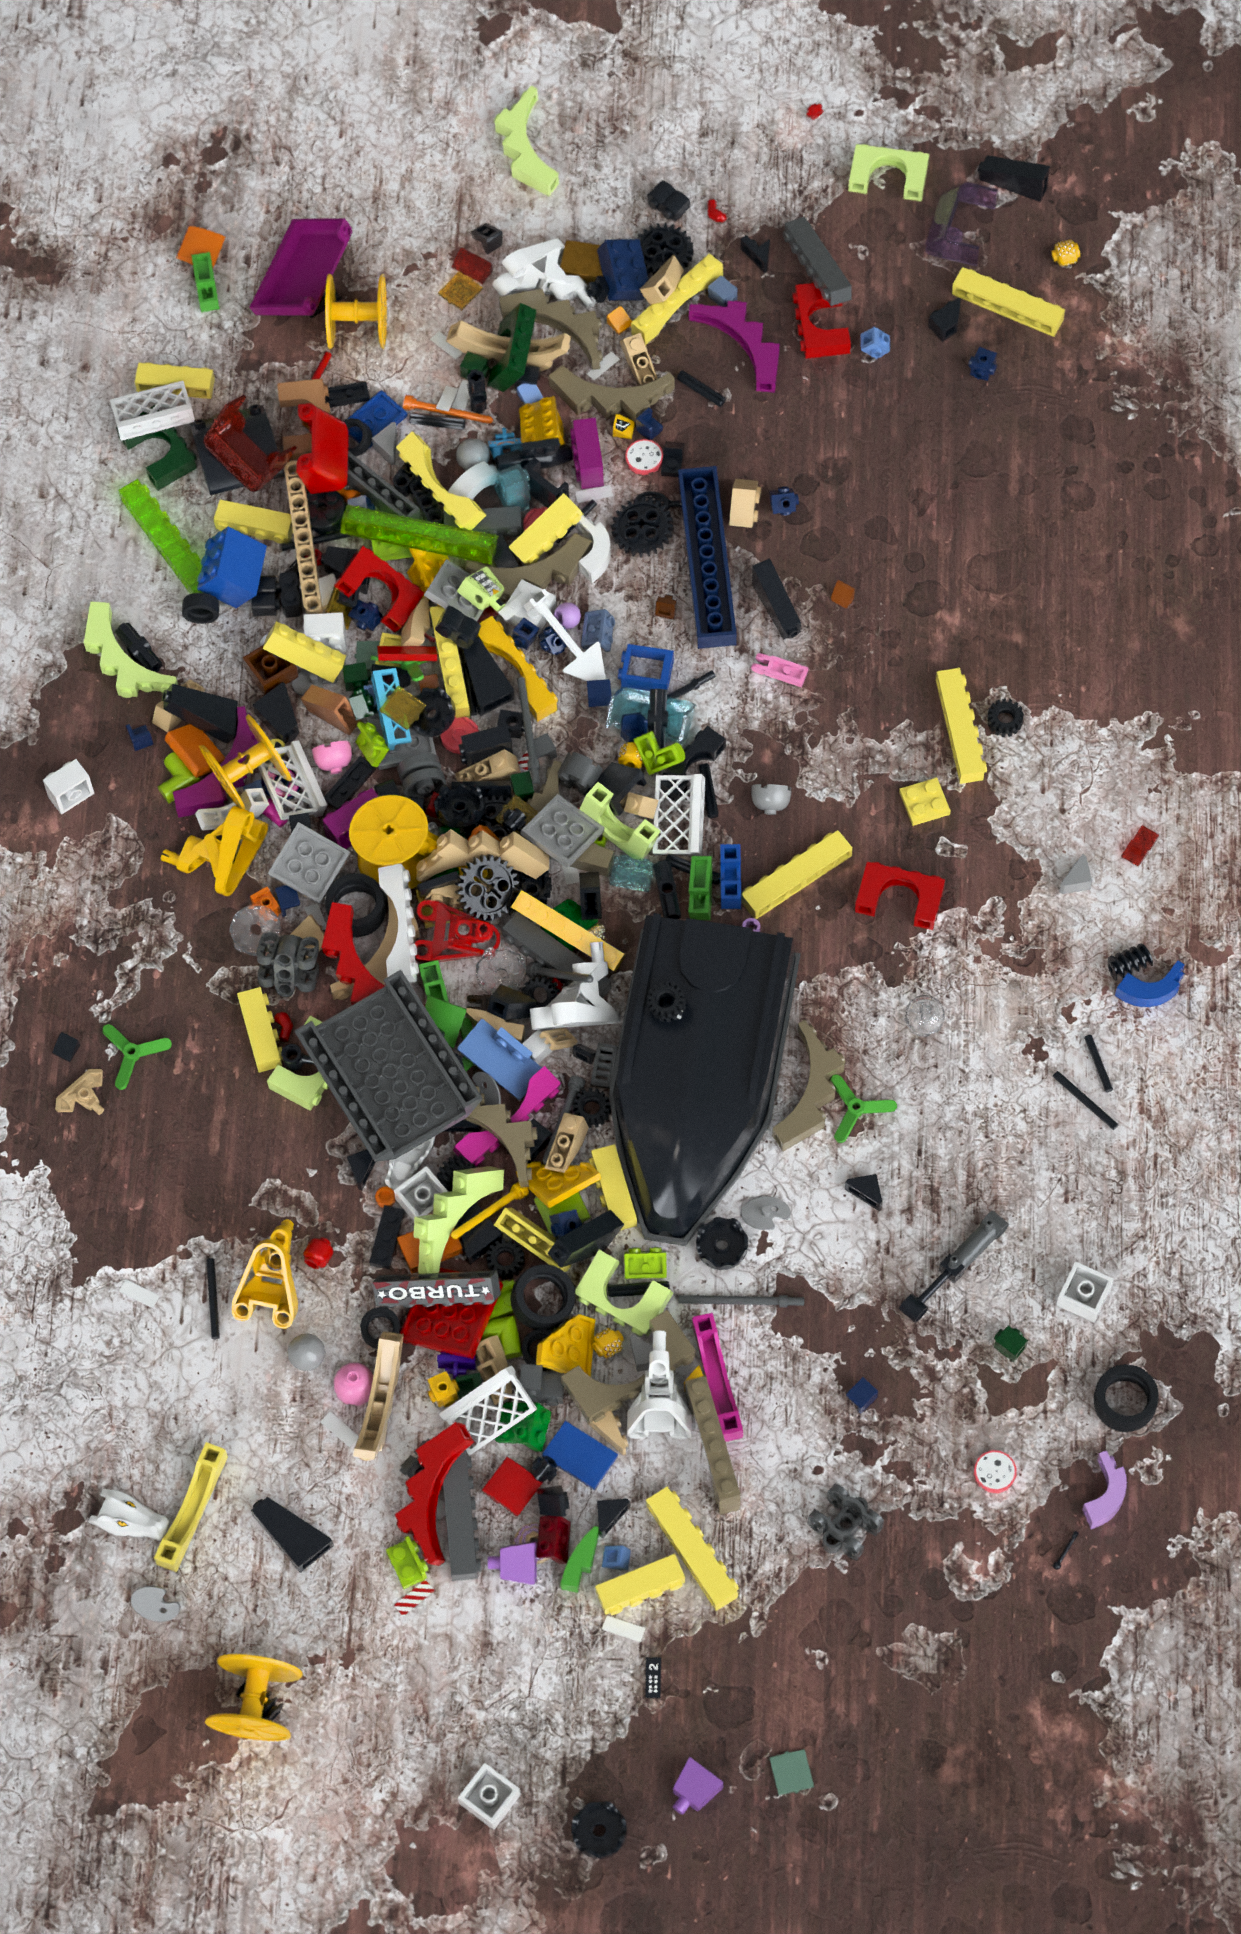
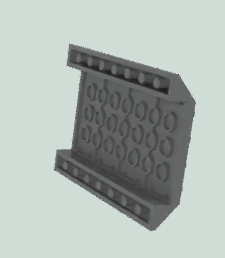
[294,970,483,1162]

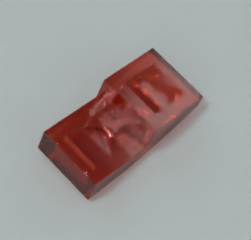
[1121,825,1160,867]

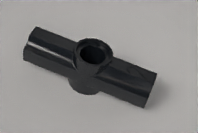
[467,369,487,414]
[115,622,163,673]
[647,689,668,749]
[653,860,681,919]

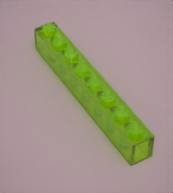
[118,479,203,594]
[341,505,498,565]

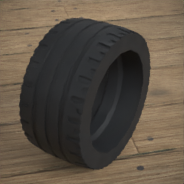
[325,873,386,938]
[510,1264,576,1330]
[1094,1364,1159,1432]

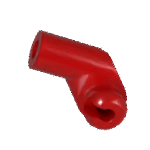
[707,199,727,223]
[274,1012,293,1042]

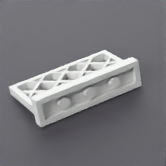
[110,381,195,441]
[258,740,327,820]
[653,774,705,856]
[439,1365,537,1456]

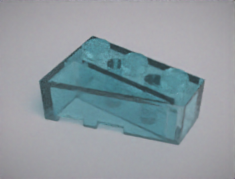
[494,463,531,512]

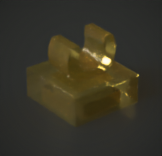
[588,924,607,942]

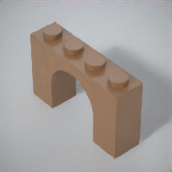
[277,379,330,461]

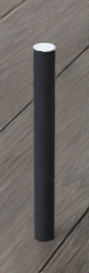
[281,528,358,551]
[1053,1071,1119,1130]
[206,1258,220,1339]

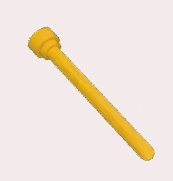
[451,1181,529,1239]

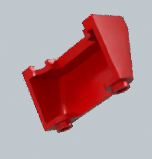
[296,403,349,494]

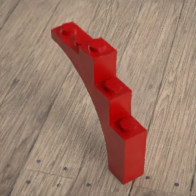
[321,902,385,1005]
[394,1422,474,1566]

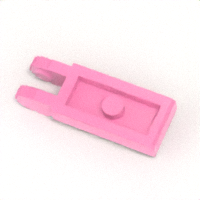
[751,653,809,687]

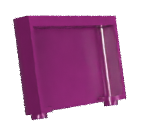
[249,218,352,316]

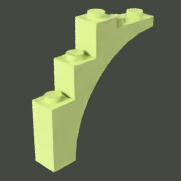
[494,86,559,196]
[84,601,178,698]
[414,1166,504,1274]

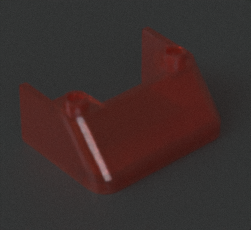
[204,395,297,492]

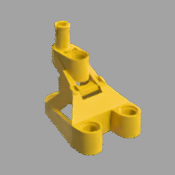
[161,806,268,896]
[231,1219,298,1329]

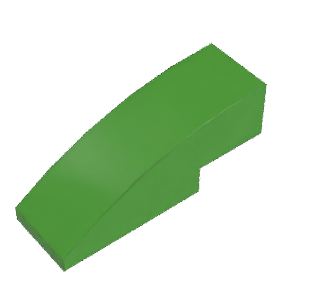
[191,252,220,312]
[688,856,712,920]
[418,960,449,1003]
[561,1526,599,1593]

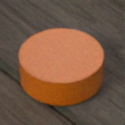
[375,1186,396,1208]

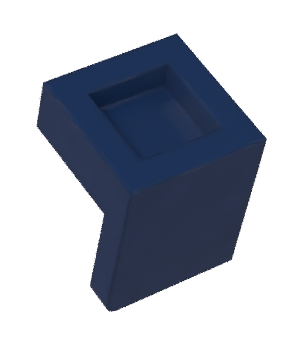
[636,407,663,440]
[587,679,612,707]
[620,712,648,743]
[126,724,153,751]
[275,885,300,917]
[846,1377,878,1415]

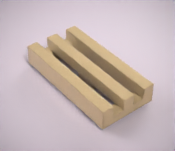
[539,1028,578,1050]

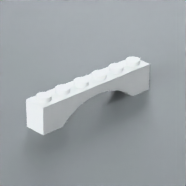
[378,863,419,983]

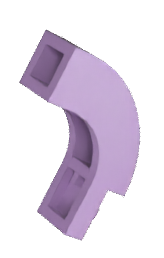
[1083,1450,1127,1529]

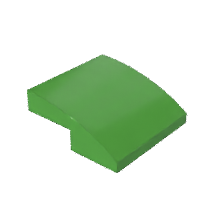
[425,995,467,1048]

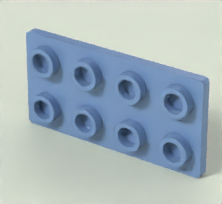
[457,1019,542,1100]

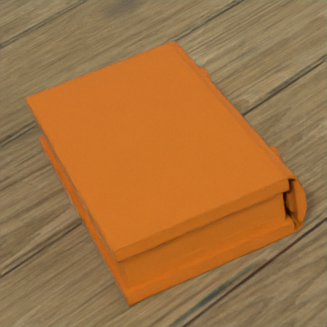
[165,724,225,778]
[397,1229,463,1274]

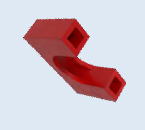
[792,283,851,359]
[334,546,424,633]
[855,862,945,930]

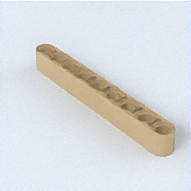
[285,461,323,614]

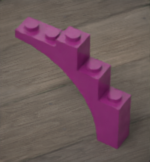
[689,301,780,393]
[173,706,258,818]

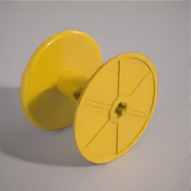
[325,274,387,349]
[199,714,292,809]
[349,795,428,892]
[205,1654,303,1741]

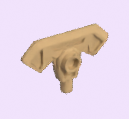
[55,1069,104,1115]

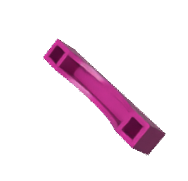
[453,1066,561,1167]
[692,1312,743,1442]

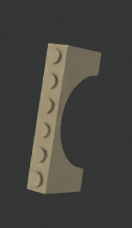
[561,1310,696,1423]
[685,1376,741,1515]

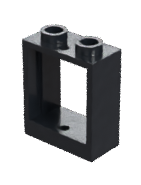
[458,724,513,767]

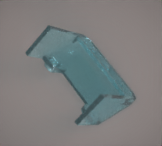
[605,687,696,745]

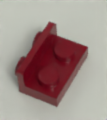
[536,1515,571,1564]

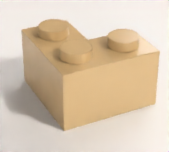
[729,479,761,528]

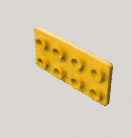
[519,396,565,445]
[407,541,450,606]

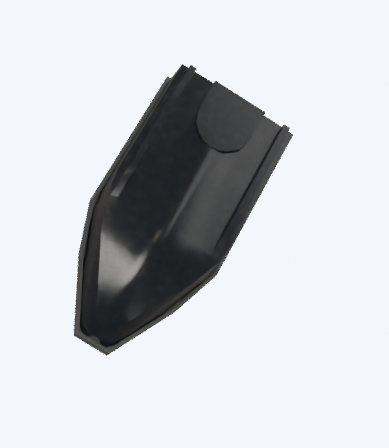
[609,913,801,1246]

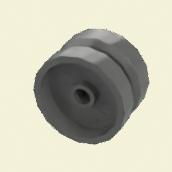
[397,753,446,798]

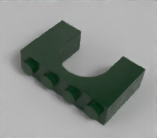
[487,303,537,392]
[116,405,197,491]

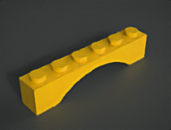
[476,616,558,722]
[511,890,626,972]

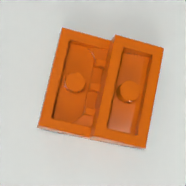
[176,226,226,268]

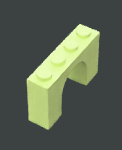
[849,144,929,201]
[580,782,661,863]
[267,1016,329,1111]
[575,1250,673,1337]

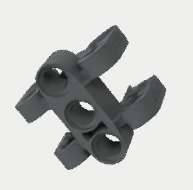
[257,932,319,997]
[807,1483,884,1561]

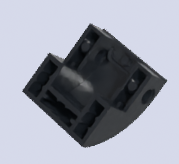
[190,404,284,496]

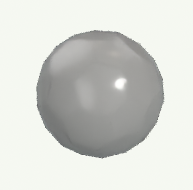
[456,438,490,471]
[287,1333,325,1371]

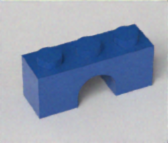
[720,844,741,909]

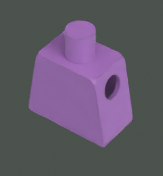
[488,1541,537,1585]
[672,1757,723,1815]

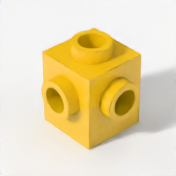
[427,1371,460,1408]

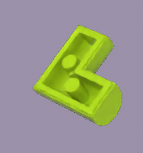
[633,731,685,775]
[158,752,201,803]
[480,1315,523,1359]

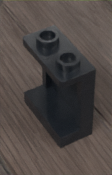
[521,457,569,508]
[584,762,647,816]

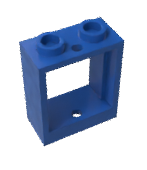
[618,644,674,693]

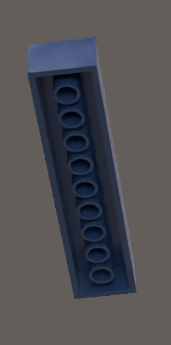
[678,466,737,649]

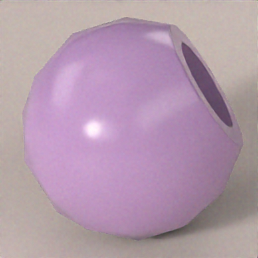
[554,602,581,629]

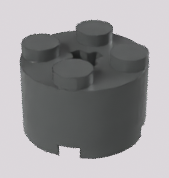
[557,752,603,795]

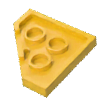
[515,1162,601,1208]
[536,1314,595,1377]

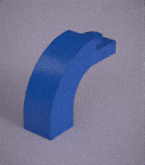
[1115,961,1185,1007]

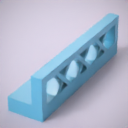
[371,668,412,751]

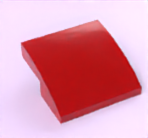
[481,1457,543,1517]

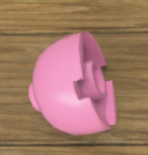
[312,741,352,774]
[334,1362,374,1406]

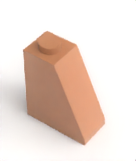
[301,685,361,735]

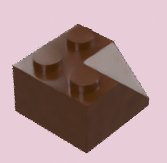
[242,645,298,696]

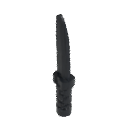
[667,670,716,700]

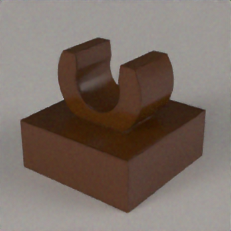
[655,594,677,620]

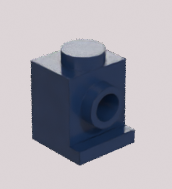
[512,618,540,650]

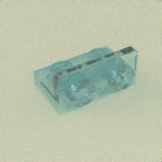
[610,855,654,892]

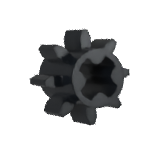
[502,808,526,833]
[531,1456,558,1482]

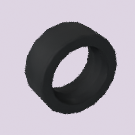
[344,418,373,457]
[182,593,220,624]
[360,1307,401,1349]
[522,1329,553,1371]

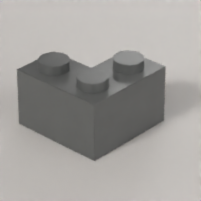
[520,1364,564,1406]

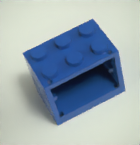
[197,527,267,608]

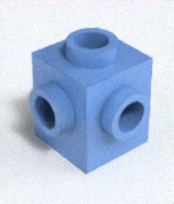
[860,327,890,359]

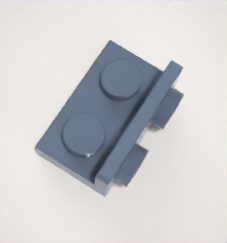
[581,609,615,652]

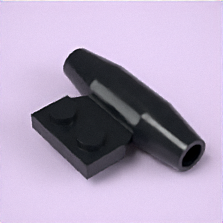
[495,438,573,472]

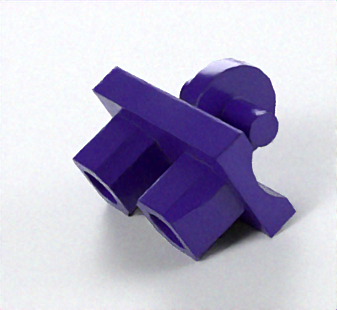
[437,1352,476,1380]

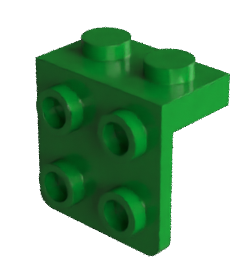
[540,899,598,952]
[495,1402,552,1452]

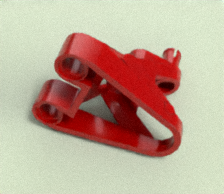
[415,900,501,963]

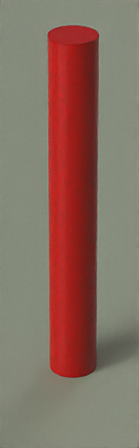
[311,352,332,380]

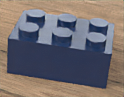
[597,239,649,301]

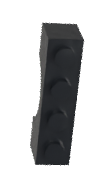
[661,726,726,802]

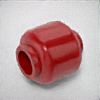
[303,1237,334,1269]

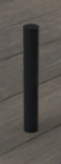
[555,500,597,544]
[462,663,477,716]
[1084,1035,1113,1092]

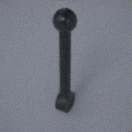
[1053,1530,1079,1570]

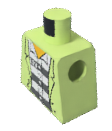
[457,566,506,612]

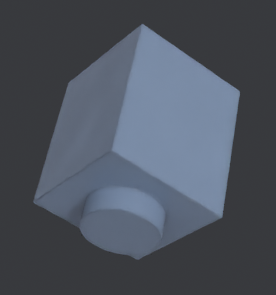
[708,275,737,307]

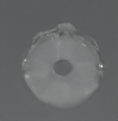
[229,904,281,956]
[476,947,527,995]

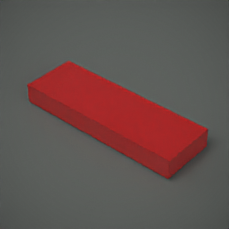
[377,646,437,661]

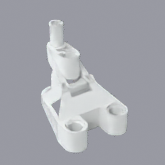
[492,239,597,309]
[530,942,620,1030]
[627,1331,691,1439]

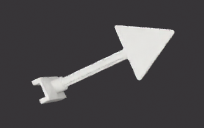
[523,589,606,682]

